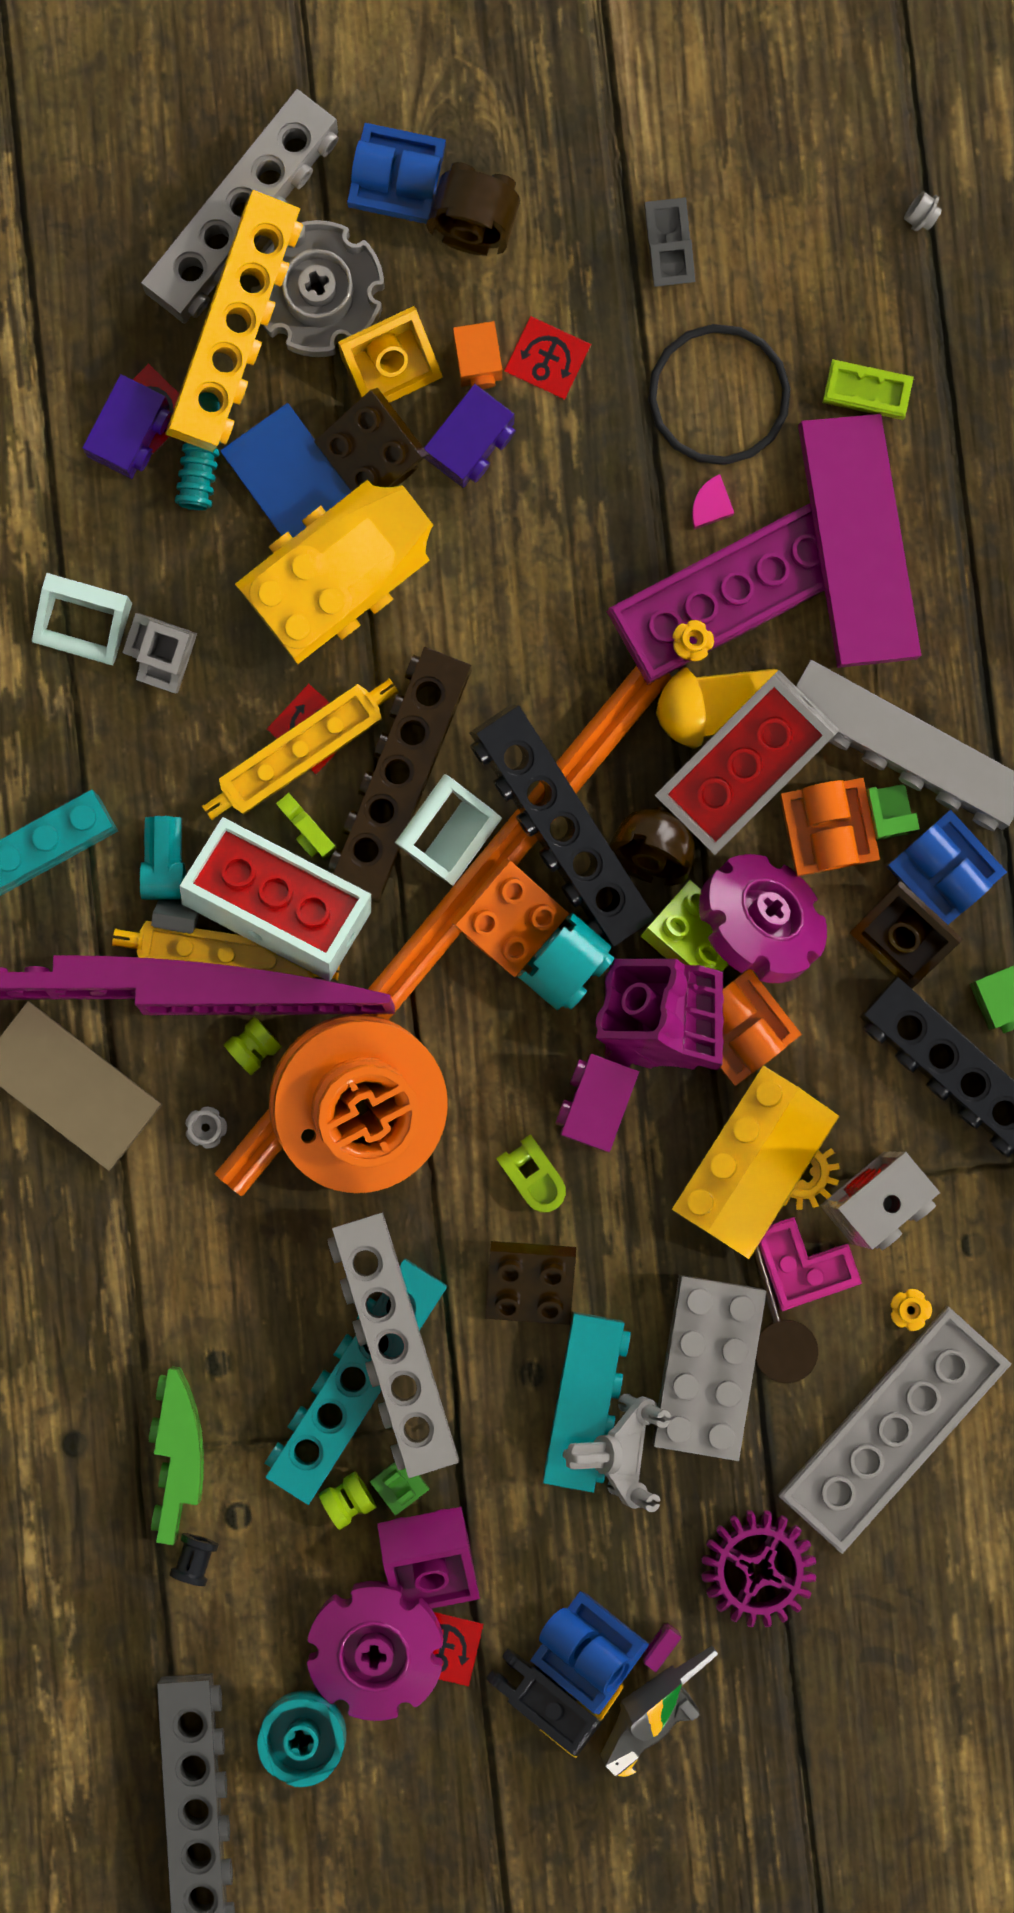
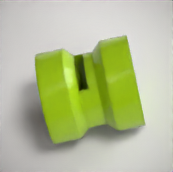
[223,1016,282,1076]
[318,1471,376,1530]

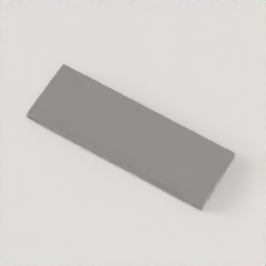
[778,1306,1012,1554]

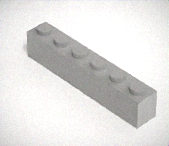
[796,660,1014,831]

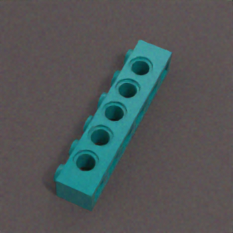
[264,1258,448,1505]

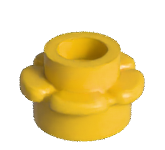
[673,620,714,661]
[890,1289,932,1331]

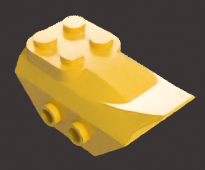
[235,480,433,664]

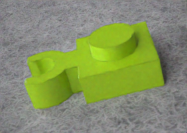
[276,793,337,861]

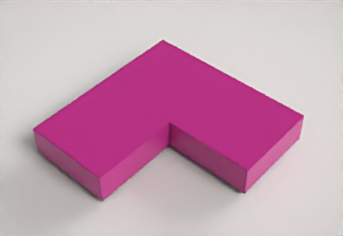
[759,1217,862,1311]

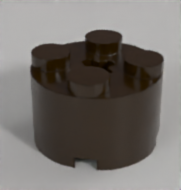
[426,162,520,256]

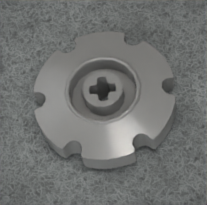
[251,220,385,357]

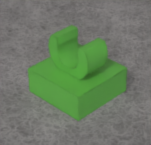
[370,1461,430,1516]

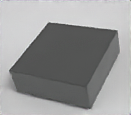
[151,900,200,934]

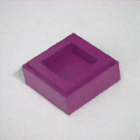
[642,1622,682,1672]

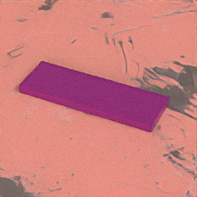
[798,414,922,668]
[606,503,825,685]

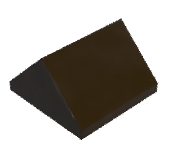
[850,881,963,989]

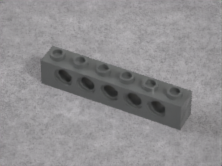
[157,1673,235,1913]

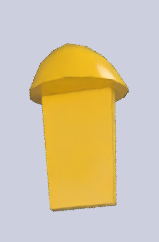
[656,667,778,749]

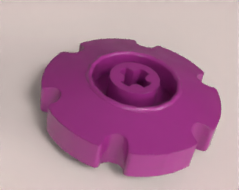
[699,854,827,983]
[307,1581,444,1721]

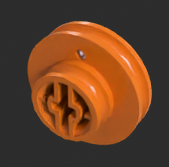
[269,1014,448,1193]

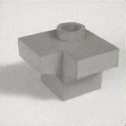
[123,613,197,694]

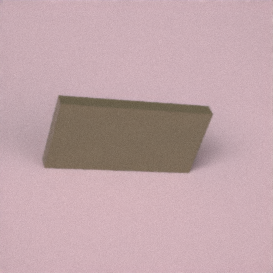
[0,1001,162,1171]

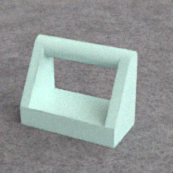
[32,573,132,666]
[395,774,502,886]

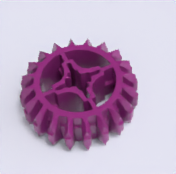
[701,1510,816,1627]

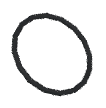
[648,324,791,465]

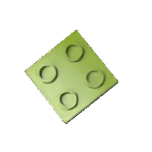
[641,880,728,971]

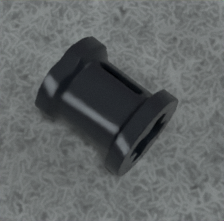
[169,1533,219,1586]

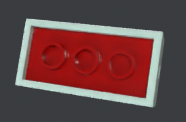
[180,817,371,981]

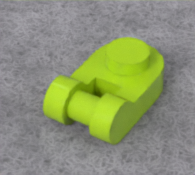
[496,1134,566,1212]

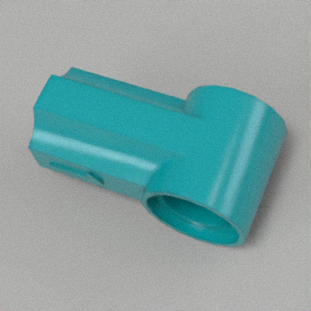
[140,816,186,900]

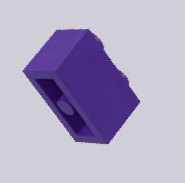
[82,374,172,479]
[424,384,516,488]

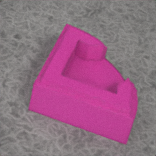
[692,474,734,530]

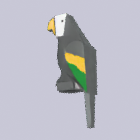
[600,1646,718,1777]

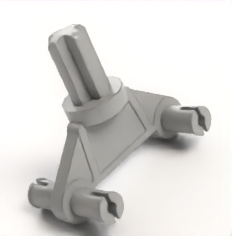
[563,1393,671,1512]

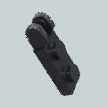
[486,1649,603,1756]

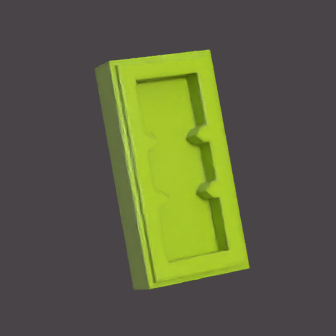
[822,359,914,420]

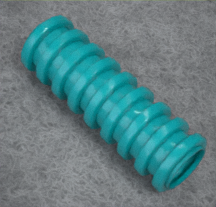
[174,392,220,510]

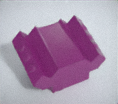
[596,959,724,1070]

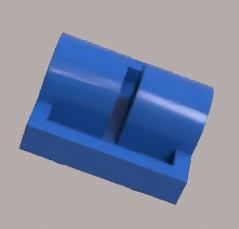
[347,123,446,224]
[886,810,1007,925]
[530,1591,650,1715]

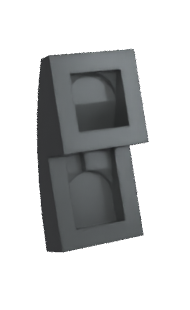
[644,197,695,287]

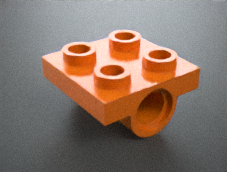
[780,777,880,877]
[451,858,569,978]
[720,969,802,1087]

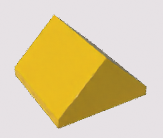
[338,306,443,403]

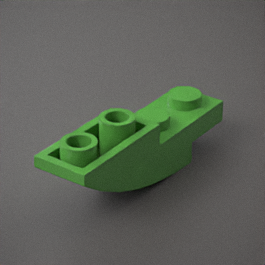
[149,1366,204,1545]

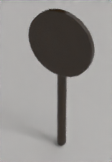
[753,1245,818,1383]

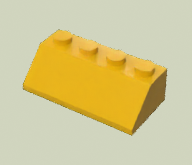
[672,1065,840,1259]

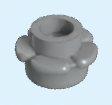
[904,191,942,231]
[185,1107,227,1149]

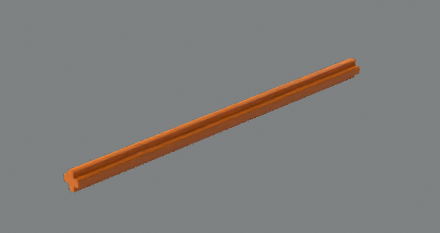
[215,665,672,1196]

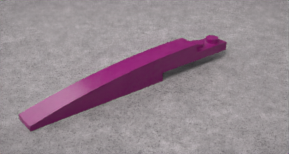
[0,955,395,1015]

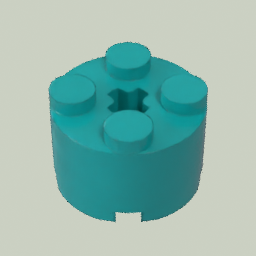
[518,913,615,1010]
[257,1690,347,1787]

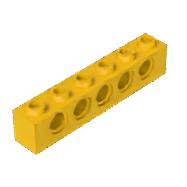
[165,190,303,452]

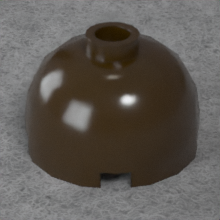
[609,807,695,886]

